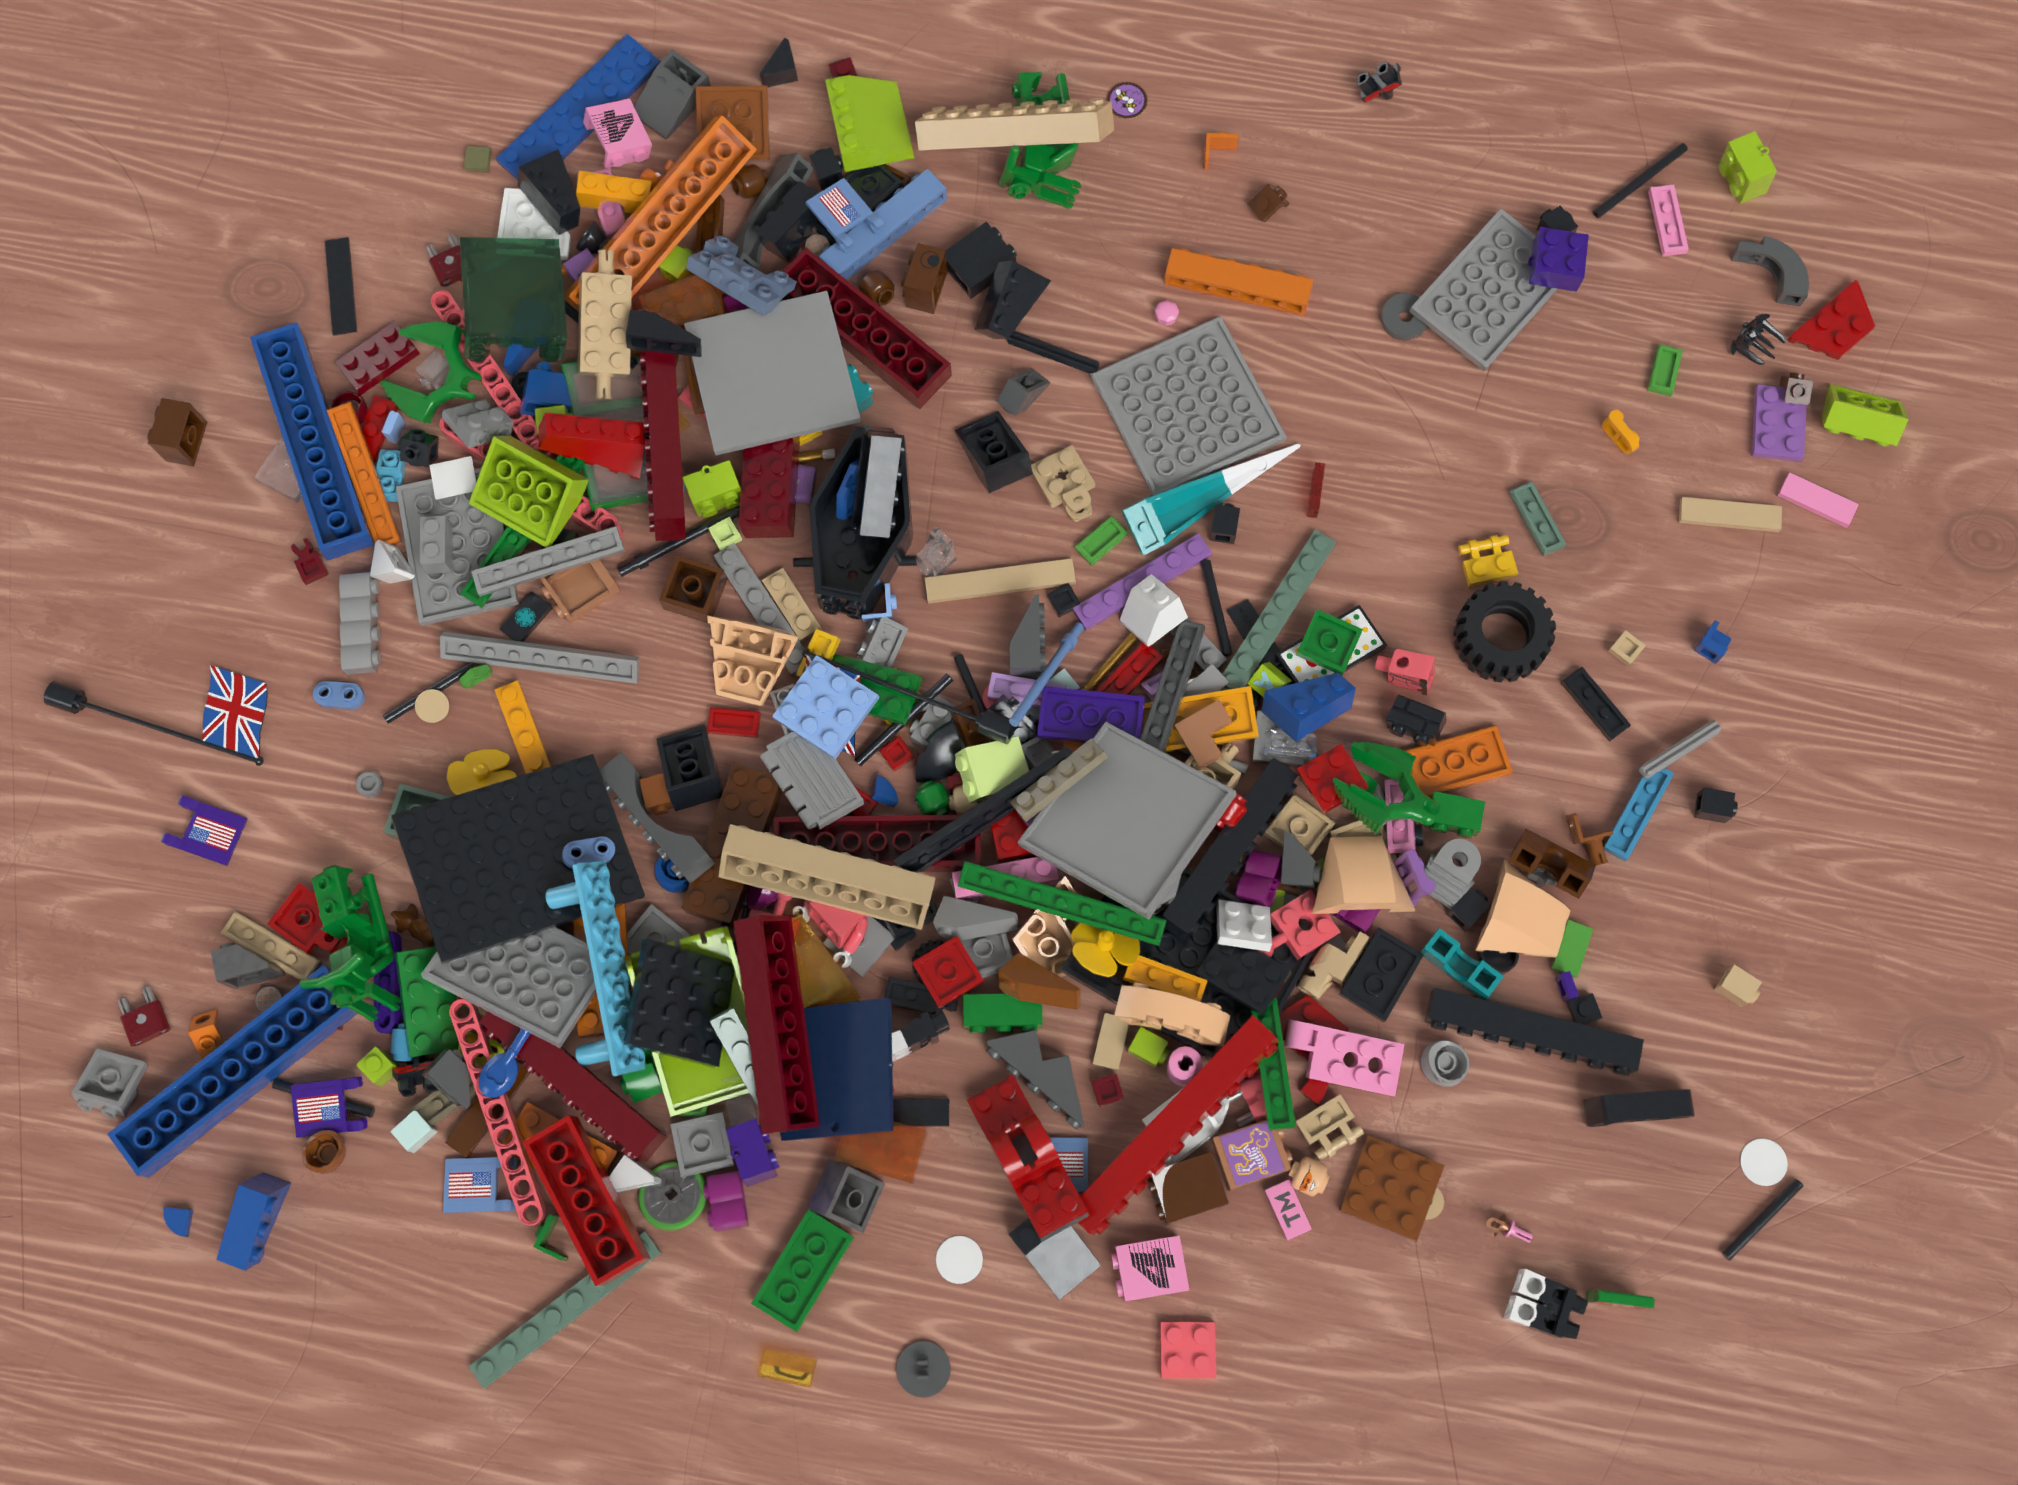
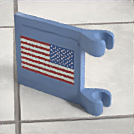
[806,178,883,253]
[1050,1138,1088,1192]
[443,1157,517,1213]

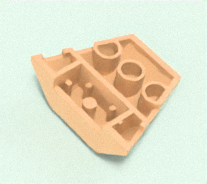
[707,615,799,706]
[1312,836,1415,914]
[1475,859,1570,957]
[1012,875,1080,977]

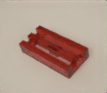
[1307,462,1325,518]

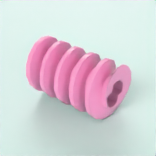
[1166,1046,1202,1086]

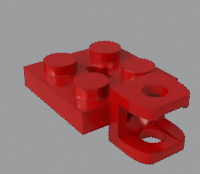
[267,882,348,955]

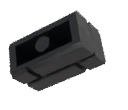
[1386,694,1447,746]

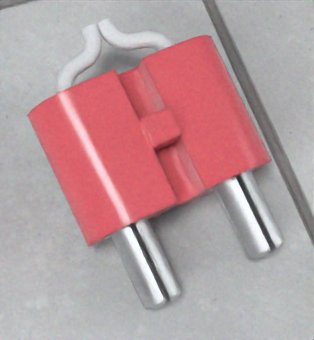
[1226,1071,1267,1127]

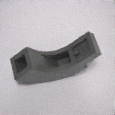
[1731,236,1809,307]

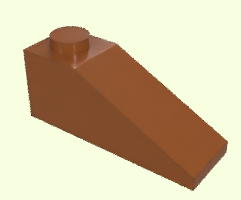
[998,952,1080,1010]

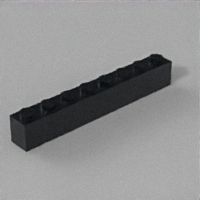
[1161,757,1298,941]
[1425,988,1644,1076]

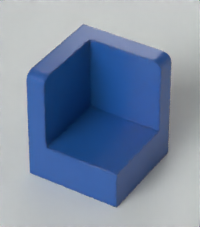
[1694,620,1731,664]

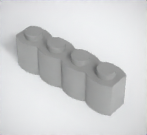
[339,572,381,675]

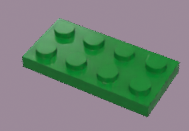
[832,654,923,725]
[395,946,460,1057]
[751,1209,855,1332]

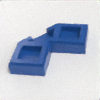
[836,459,859,520]

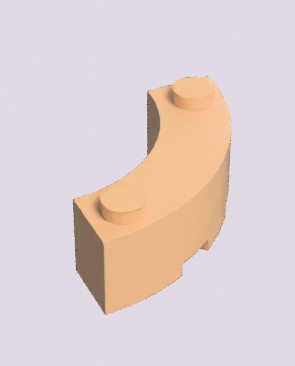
[1114,983,1230,1046]

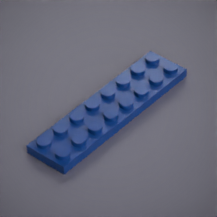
[496,34,661,180]

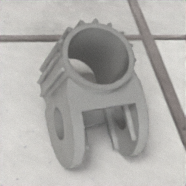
[1423,839,1481,909]

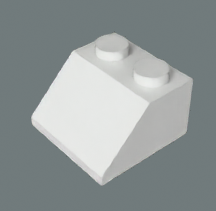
[1120,574,1188,647]

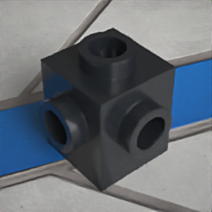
[398,429,439,467]

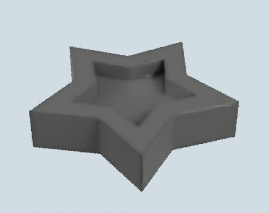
[1527,868,1557,888]

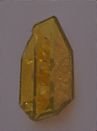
[792,914,861,1008]

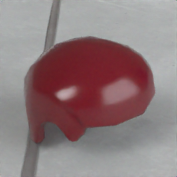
[331,391,367,424]

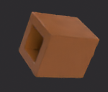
[639,773,674,815]

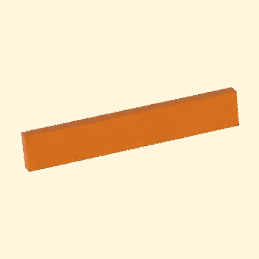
[327,402,402,545]

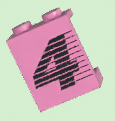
[583,99,652,168]
[1111,1235,1189,1302]

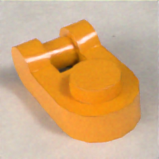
[1601,410,1639,454]

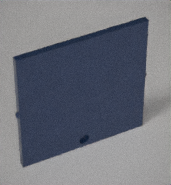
[781,998,894,1141]

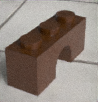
[1509,828,1596,899]

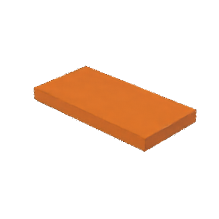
[1404,725,1513,797]

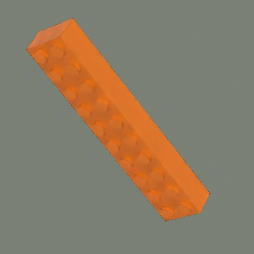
[562,115,757,312]

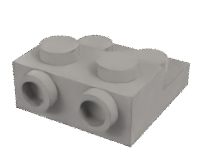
[442,399,513,448]
[909,696,966,749]
[71,1048,148,1118]

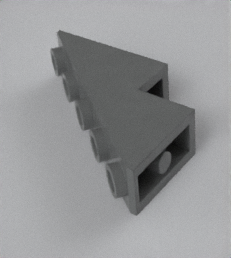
[985,1030,1084,1130]

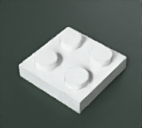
[1216,900,1272,952]

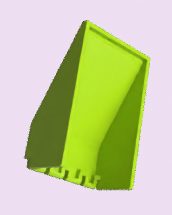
[626,926,750,1117]

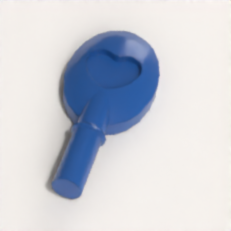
[479,1029,530,1098]

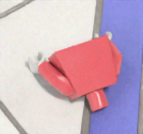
[792,900,868,968]

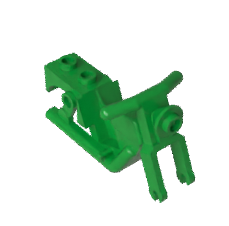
[998,72,1081,209]
[300,865,401,1022]

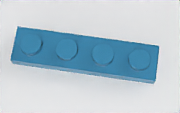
[1604,768,1675,862]

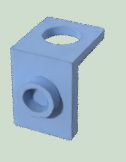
[862,583,897,622]

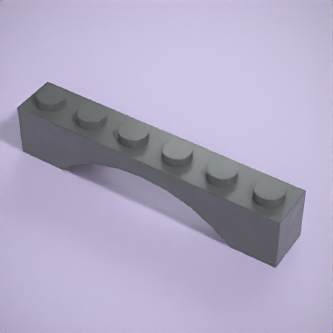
[733,153,814,270]
[599,752,715,884]

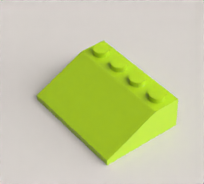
[825,75,914,172]
[469,436,589,548]

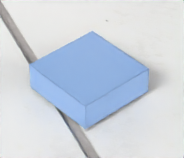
[382,411,406,444]

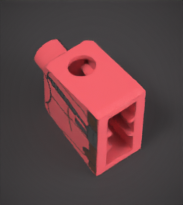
[1375,649,1435,696]

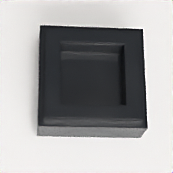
[1047,583,1081,618]

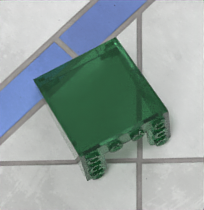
[459,237,567,363]

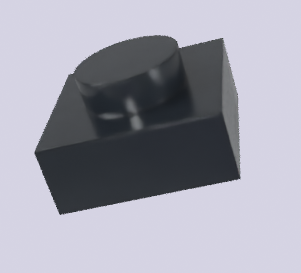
[1566,993,1602,1024]

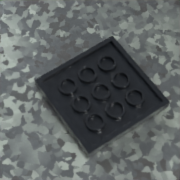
[624,939,735,1067]

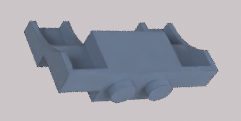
[686,235,797,316]

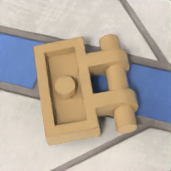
[1295,1094,1364,1161]

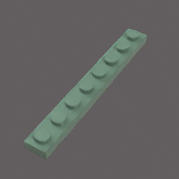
[1221,530,1336,691]
[468,1231,662,1389]

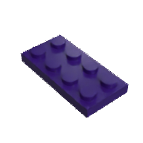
[1037,686,1145,743]

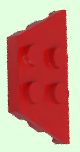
[1787,280,1876,360]

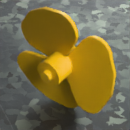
[447,749,517,795]
[1071,923,1140,977]

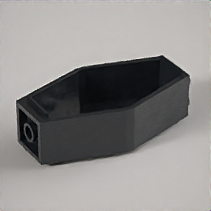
[810,426,913,620]

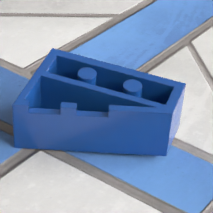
[1261,673,1356,742]
[216,1172,291,1271]

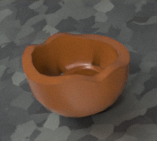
[302,1130,346,1174]

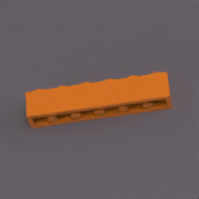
[1164,248,1314,316]

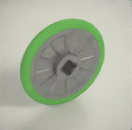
[638,1161,706,1230]

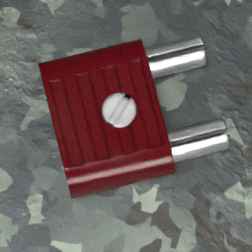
[426,234,476,287]
[118,987,171,1047]

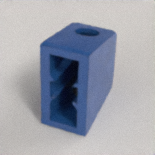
[520,362,572,416]

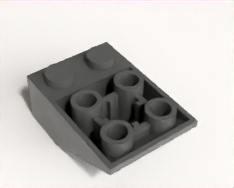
[634,50,711,140]
[1010,594,1046,680]

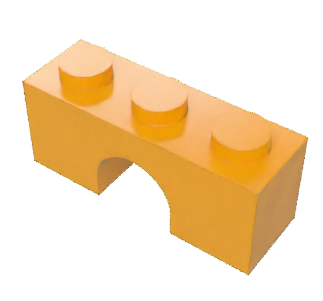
[576,171,651,213]

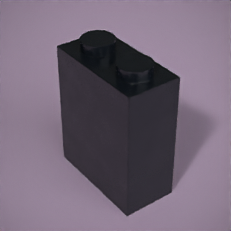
[946,221,1017,299]

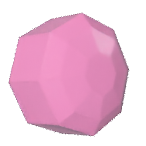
[1155,300,1179,326]

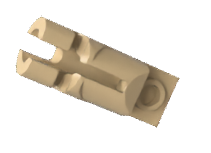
[1297,932,1369,1000]

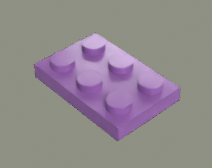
[1751,385,1807,462]

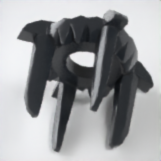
[1731,314,1785,365]

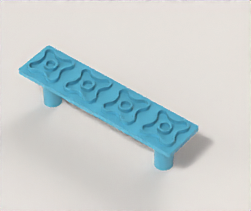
[546,861,645,1076]

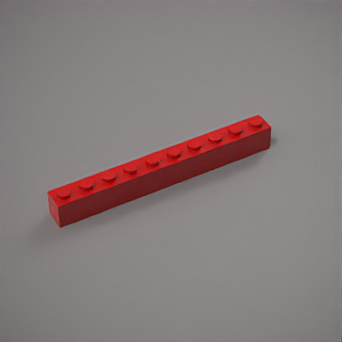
[1078,1015,1279,1236]

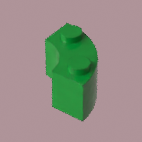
[620,1049,663,1103]

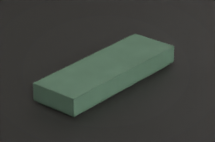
[1509,481,1567,557]

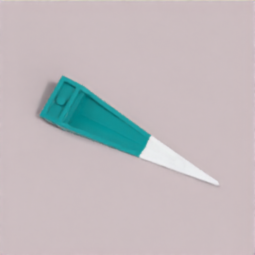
[1121,444,1300,555]

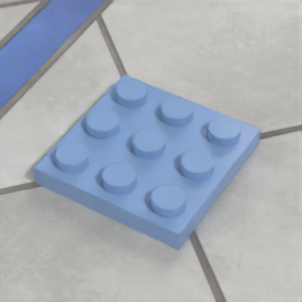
[772,655,880,760]

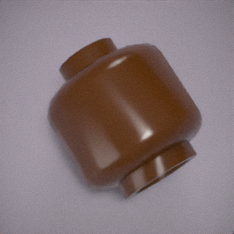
[731,164,768,199]
[859,270,895,306]

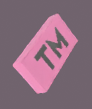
[1264,1180,1312,1240]

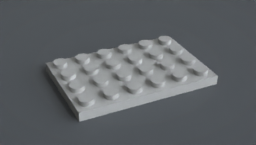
[1409,209,1558,372]
[396,468,519,626]
[421,927,597,1048]

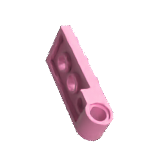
[1284,1020,1405,1096]

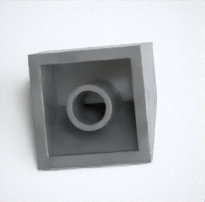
[211,943,285,989]
[807,1159,885,1233]

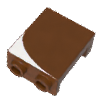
[1147,1151,1229,1224]

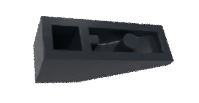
[626,310,702,357]

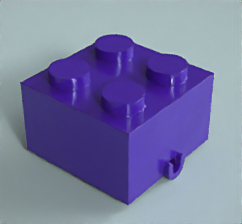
[1528,227,1589,292]
[726,1118,780,1187]

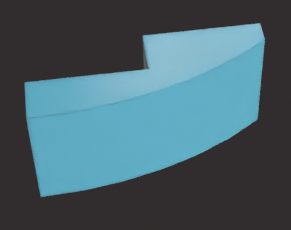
[376,449,406,502]

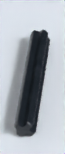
[1007,331,1099,374]

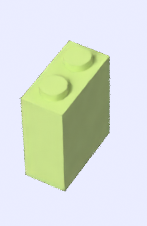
[955,736,1029,803]

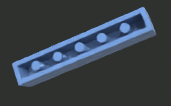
[819,169,947,280]

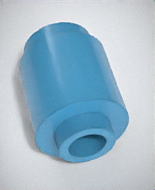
[390,1024,414,1062]

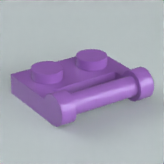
[1394,849,1436,906]

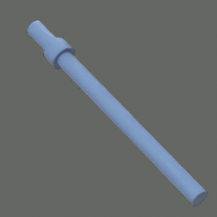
[1009,622,1084,727]

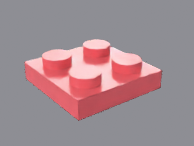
[1160,1322,1216,1378]

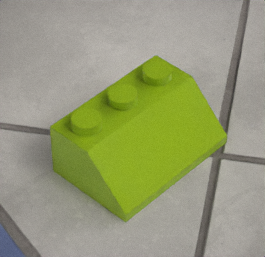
[1821,384,1909,446]

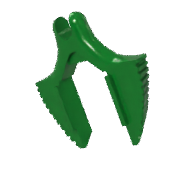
[381,321,482,424]
[1333,741,1440,834]

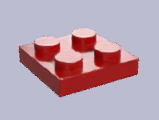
[1296,744,1368,814]
[912,936,984,1008]

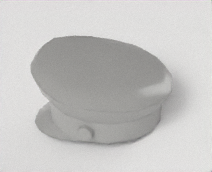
[1421,1040,1469,1087]

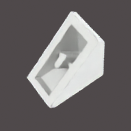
[370,539,415,584]
[609,1155,661,1192]

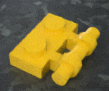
[1458,535,1518,587]

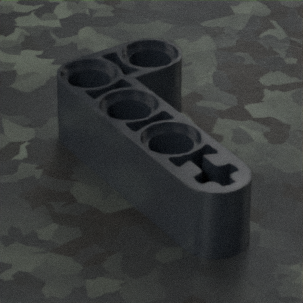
[1583,1089,1695,1127]

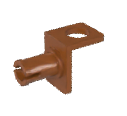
[1566,813,1613,866]

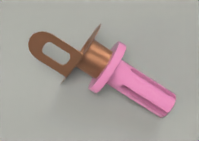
[1486,1214,1533,1243]

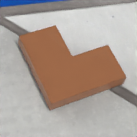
[1174,700,1232,770]

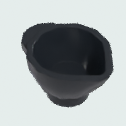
[576,220,610,255]

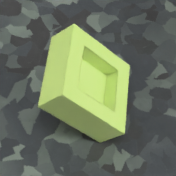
[708,517,742,551]

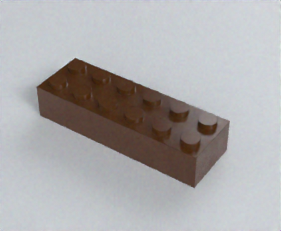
[681,763,783,928]

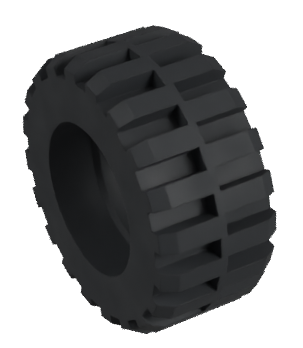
[1453,581,1556,683]

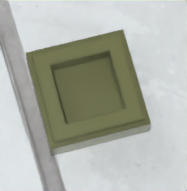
[464,146,492,173]

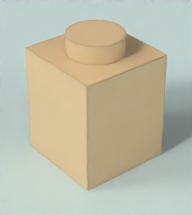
[1714,964,1762,1007]

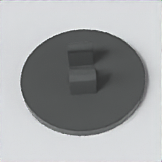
[896,1341,951,1397]

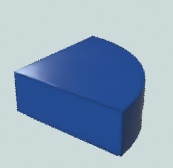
[871,775,898,808]
[163,1207,193,1237]

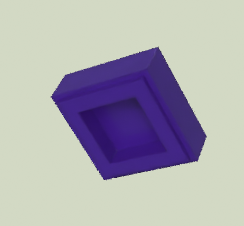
[1555,971,1579,1002]

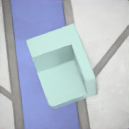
[390,1111,438,1153]

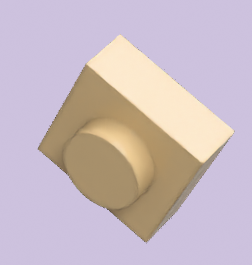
[1608,630,1646,667]

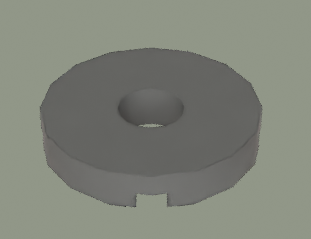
[1380,293,1427,341]

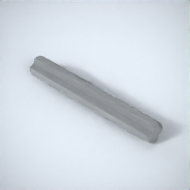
[1639,720,1721,779]

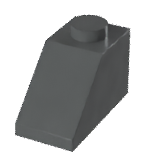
[997,368,1050,416]
[1281,832,1321,888]
[422,1049,470,1109]

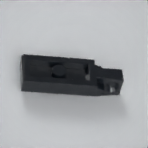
[884,977,958,1014]

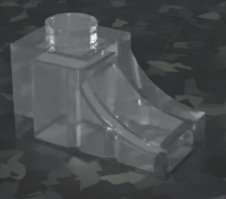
[916,527,956,577]

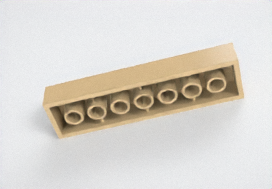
[915,98,1114,150]
[718,824,936,930]

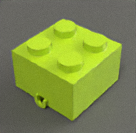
[1719,131,1777,204]
[683,460,741,518]

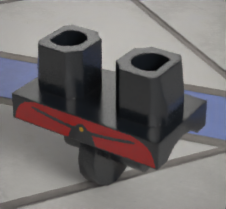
[1357,61,1402,103]
[392,1055,439,1097]

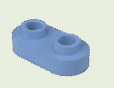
[313,681,365,710]
[562,837,615,869]

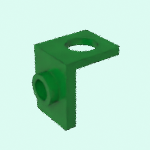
[533,1213,568,1262]

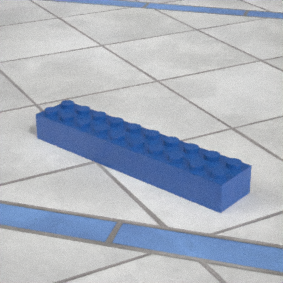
[250,322,375,561]
[107,965,358,1178]

